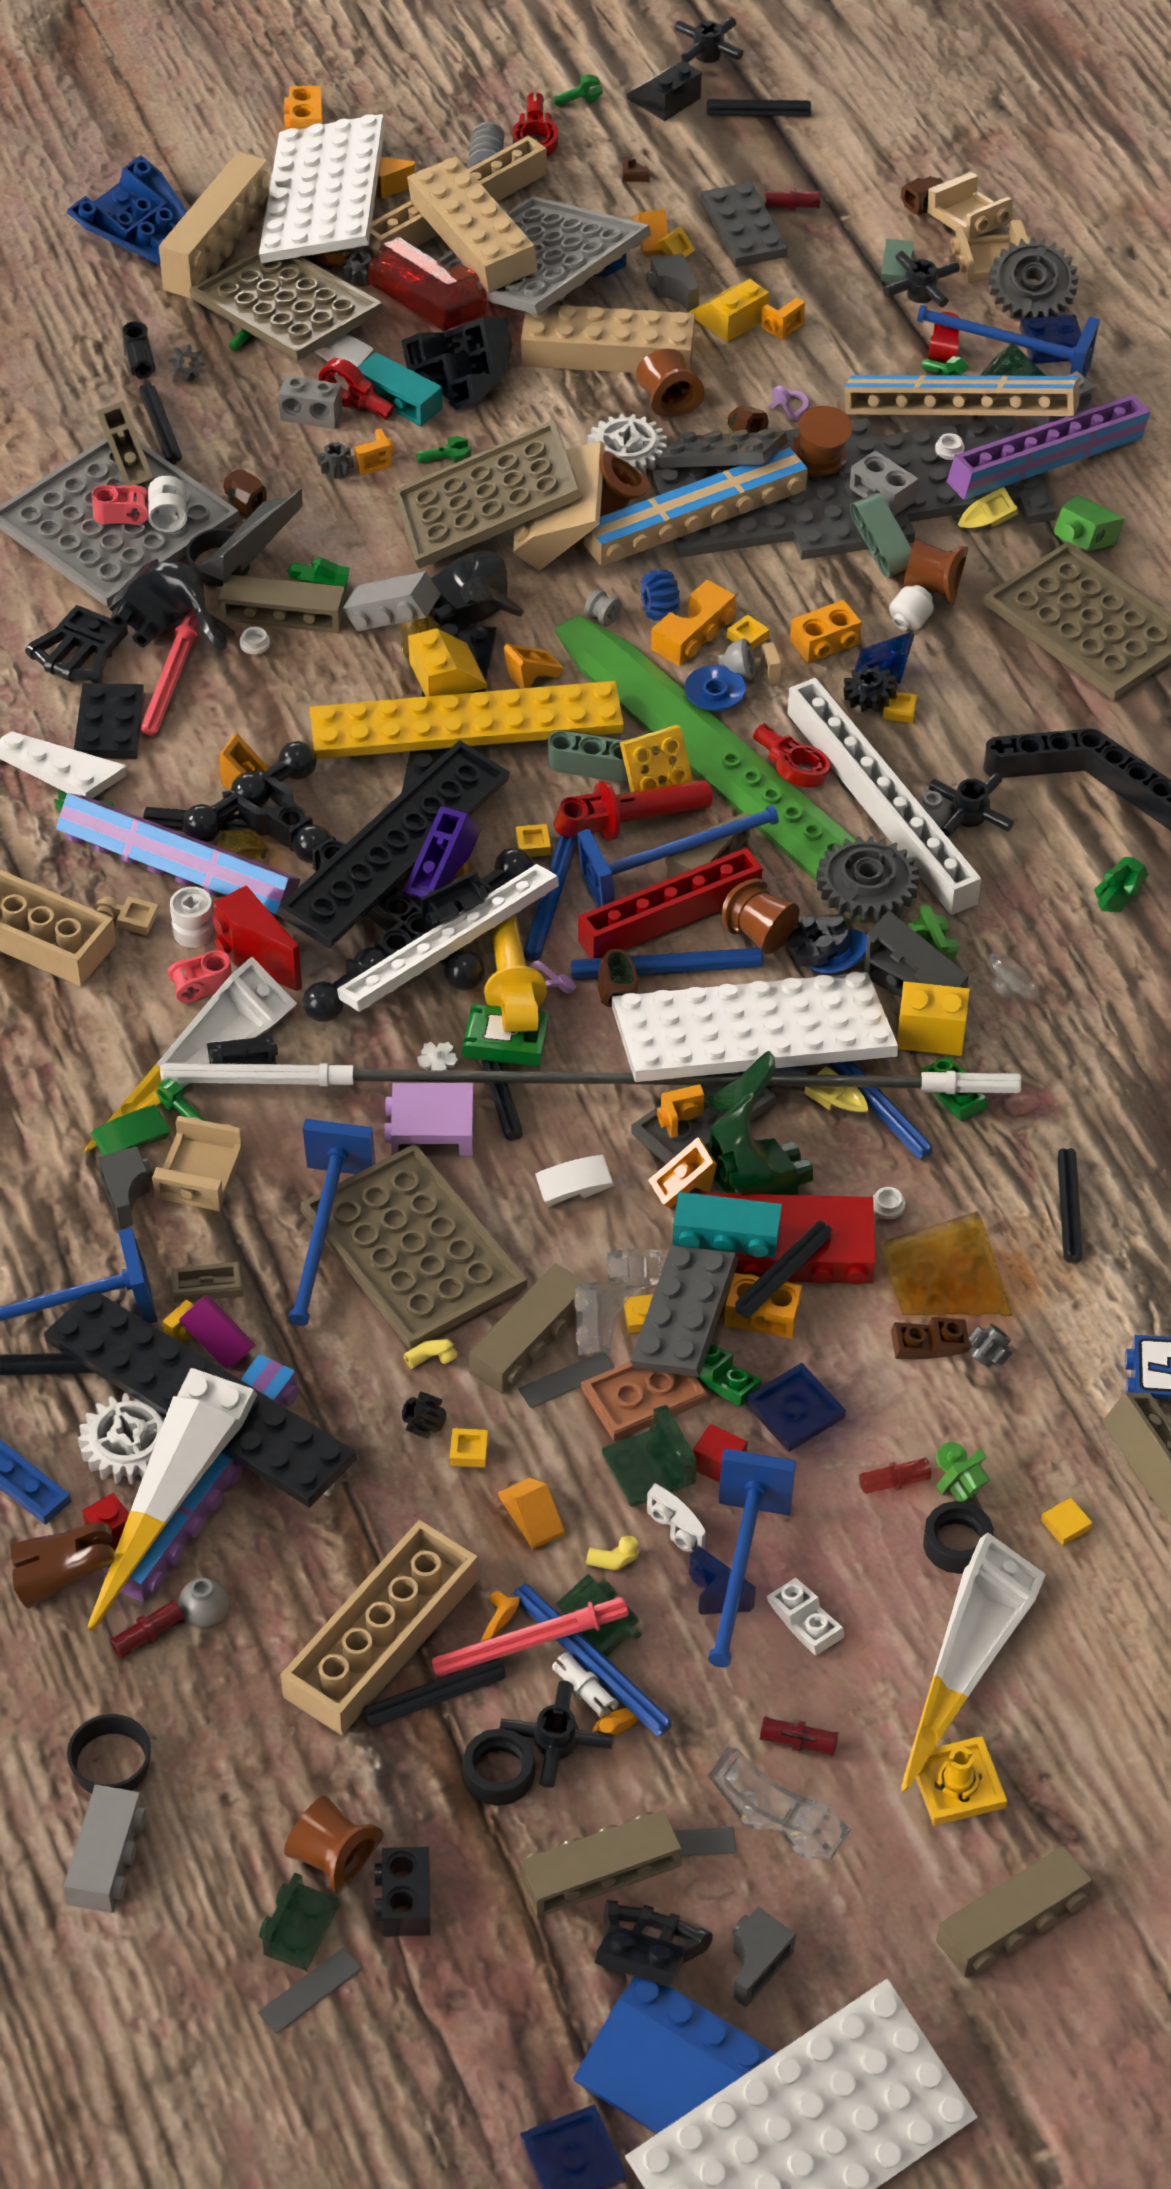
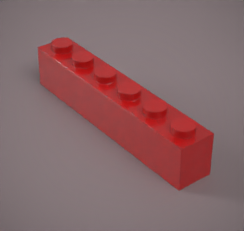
[578,847,763,959]

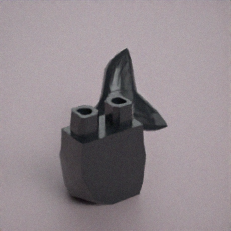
[430,551,525,626]
[109,559,236,651]

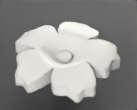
[417,1042,458,1070]

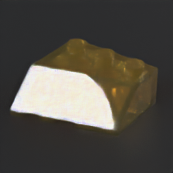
[879,1211,1012,1316]

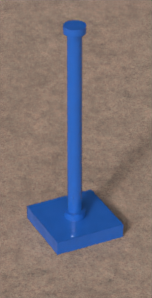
[917,305,1100,377]
[577,805,779,907]
[288,1119,376,1326]
[0,1227,158,1324]
[708,1448,796,1667]

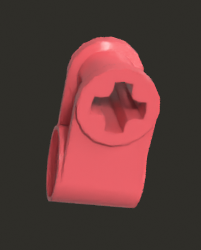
[92,485,148,525]
[167,950,232,1003]

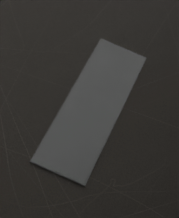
[518,1351,615,1408]
[674,1827,736,1856]
[257,1947,362,2033]

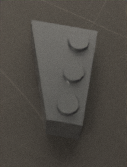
[864,910,969,997]

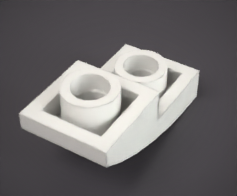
[314,334,374,367]
[535,1155,615,1207]
[647,1483,706,1556]
[767,1577,844,1656]

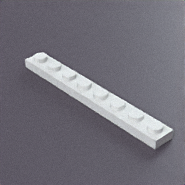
[337,864,559,1012]

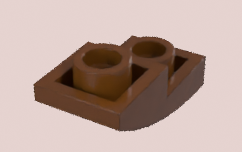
[891,1317,970,1359]

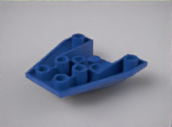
[67,155,187,265]

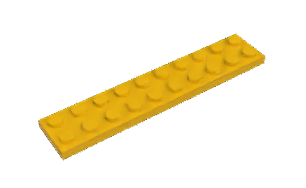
[309,681,624,759]

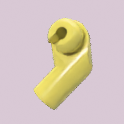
[403,1339,458,1369]
[586,1536,639,1571]

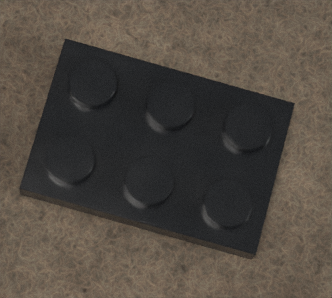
[74,683,145,759]

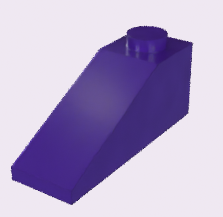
[403,806,482,899]

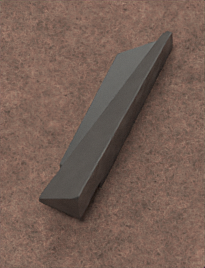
[199,489,303,581]

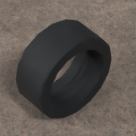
[923,1501,994,1574]
[463,1728,535,1806]

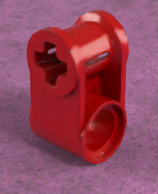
[928,312,959,363]

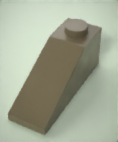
[96,401,154,486]
[665,813,751,879]

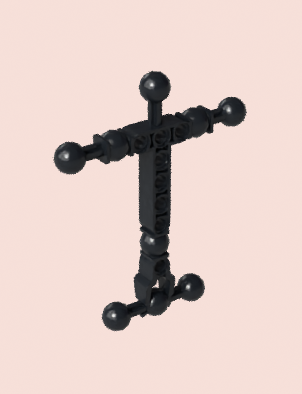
[182,741,534,1022]

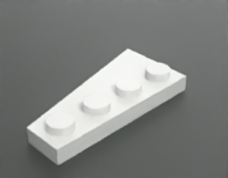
[0,731,127,798]

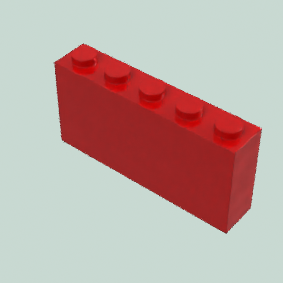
[702,1193,875,1285]

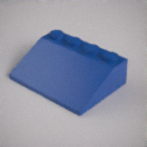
[573,1976,775,2134]

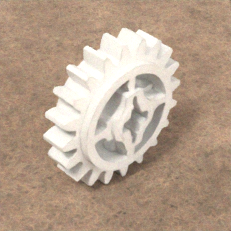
[587,414,667,475]
[78,1393,166,1485]

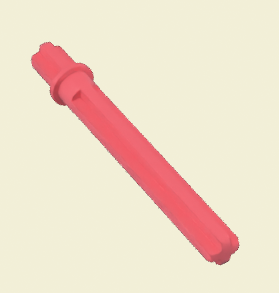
[140,610,200,737]
[432,1597,629,1677]

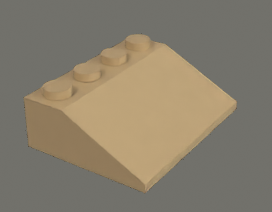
[513,441,605,571]

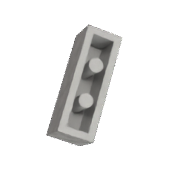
[342,571,441,631]
[63,1784,147,1913]

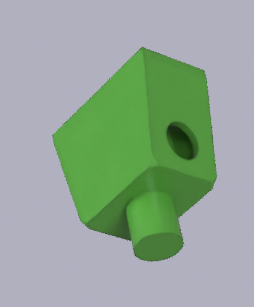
[1054,495,1125,551]

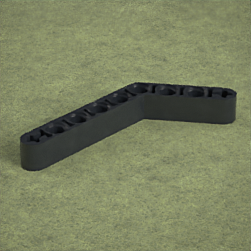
[983,728,1171,831]

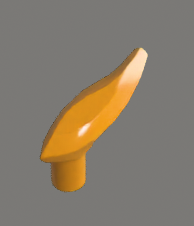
[481,1591,520,1642]
[592,1707,639,1735]

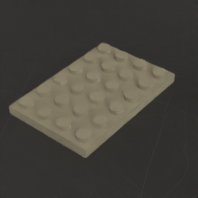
[189,250,383,361]
[394,420,583,569]
[984,542,1171,700]
[300,1144,527,1350]

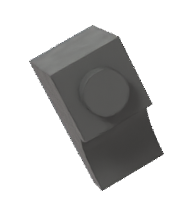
[647,253,699,312]
[98,1146,153,1229]
[732,1906,796,2007]

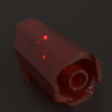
[368,237,487,332]

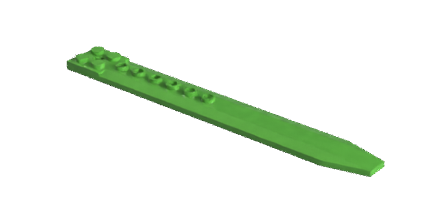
[555,614,870,922]

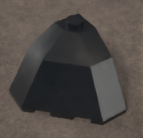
[401,317,512,410]

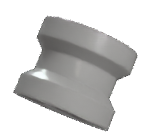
[584,589,621,626]

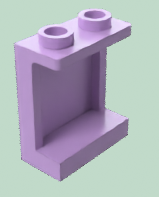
[385,1083,473,1156]

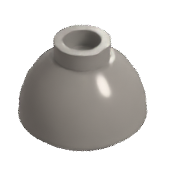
[719,638,756,680]
[917,791,952,828]
[178,1578,230,1627]

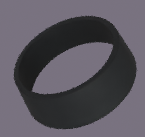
[186,528,250,586]
[67,1714,151,1794]

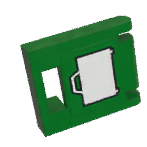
[461,1004,549,1067]

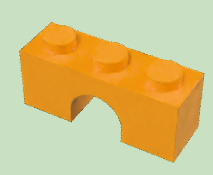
[651,580,736,666]

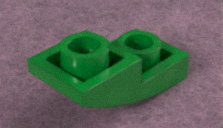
[921,1056,988,1121]
[91,1105,171,1156]
[698,1344,762,1407]

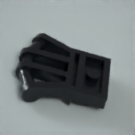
[25,605,128,684]
[595,1900,713,1987]

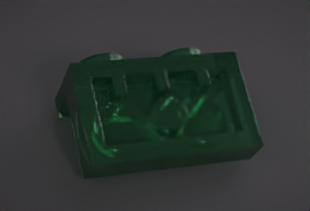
[556,1574,643,1657]
[259,1873,339,1971]

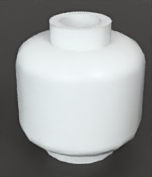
[889,585,934,631]

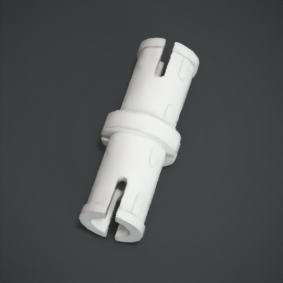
[552,1652,618,1718]

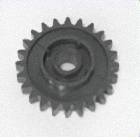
[988,237,1079,324]
[816,836,920,922]

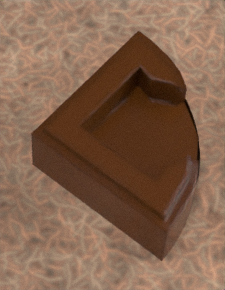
[623,157,650,182]

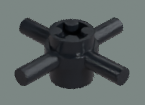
[674,17,743,63]
[883,251,960,308]
[929,773,1014,837]
[500,1681,614,1788]

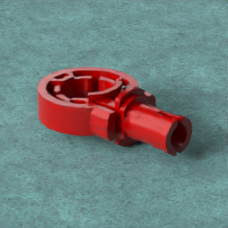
[512,92,558,157]
[318,358,395,421]
[753,723,831,787]

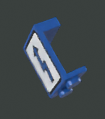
[1125,1335,1171,1399]

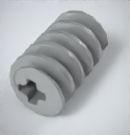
[468,122,505,169]

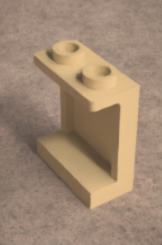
[928,172,1013,240]
[951,219,1029,283]
[152,1116,244,1211]

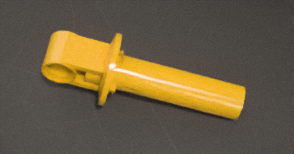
[484,914,547,1032]

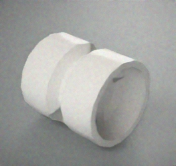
[148,476,187,532]
[170,887,215,948]

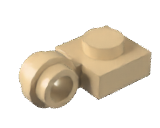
[94,896,159,936]

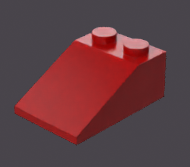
[212,885,302,991]

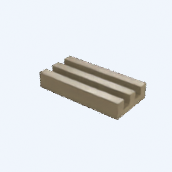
[171,1261,243,1303]

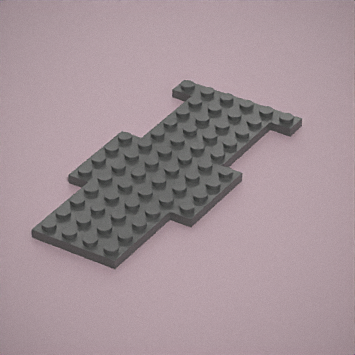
[651,415,1056,560]

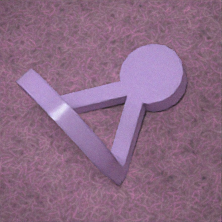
[768,385,809,421]
[529,961,576,994]

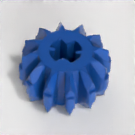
[640,569,681,621]

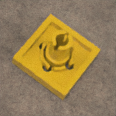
[620,725,693,792]
[910,1736,1007,1826]

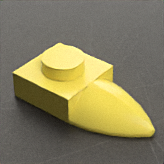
[958,486,1018,528]
[804,1066,868,1112]

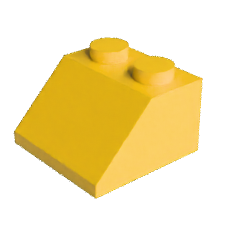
[689,279,769,343]
[408,628,487,697]
[897,981,970,1056]

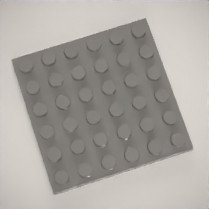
[419,196,651,315]
[0,438,239,607]

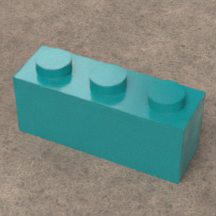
[357,352,443,427]
[672,1192,782,1258]

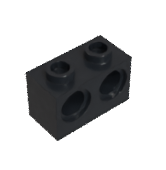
[375,1847,430,1937]

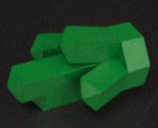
[287,557,350,591]
[1094,857,1149,912]

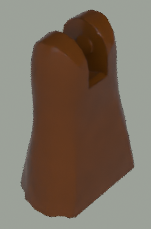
[10,1523,114,1608]

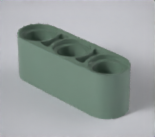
[850,493,912,578]
[548,731,628,782]

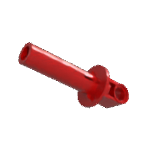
[553,780,712,841]

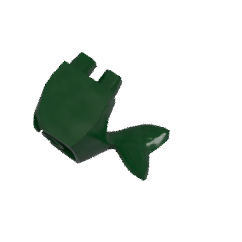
[707,1051,813,1195]

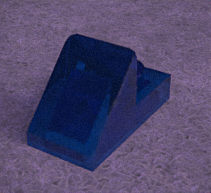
[855,632,914,685]
[689,1546,756,1615]

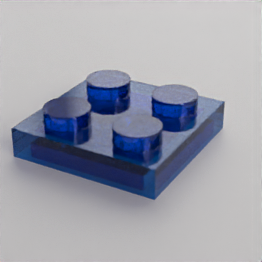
[1020,315,1082,364]
[745,1363,846,1452]
[520,2104,626,2189]

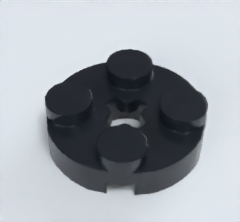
[786,914,852,967]

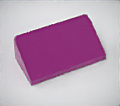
[179,1295,255,1369]

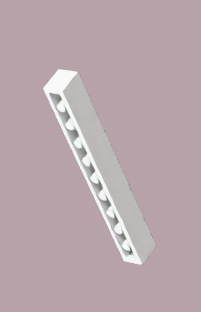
[787,678,981,915]

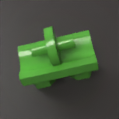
[907,905,960,960]
[935,1442,990,1502]

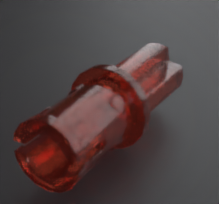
[859,1457,932,1494]

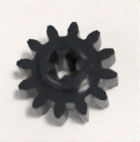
[843,665,898,712]

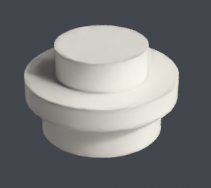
[935,433,965,460]
[240,627,270,654]
[873,1187,905,1219]

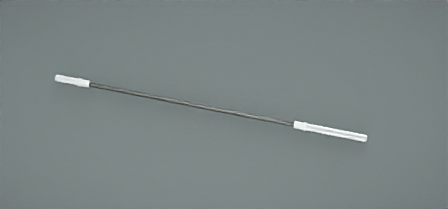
[160,1063,1022,1094]

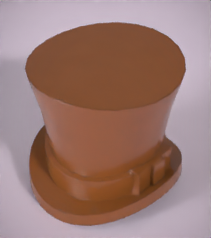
[636,349,705,417]
[791,406,852,477]
[600,451,651,517]
[903,538,969,605]
[722,878,799,954]
[284,1795,384,1894]

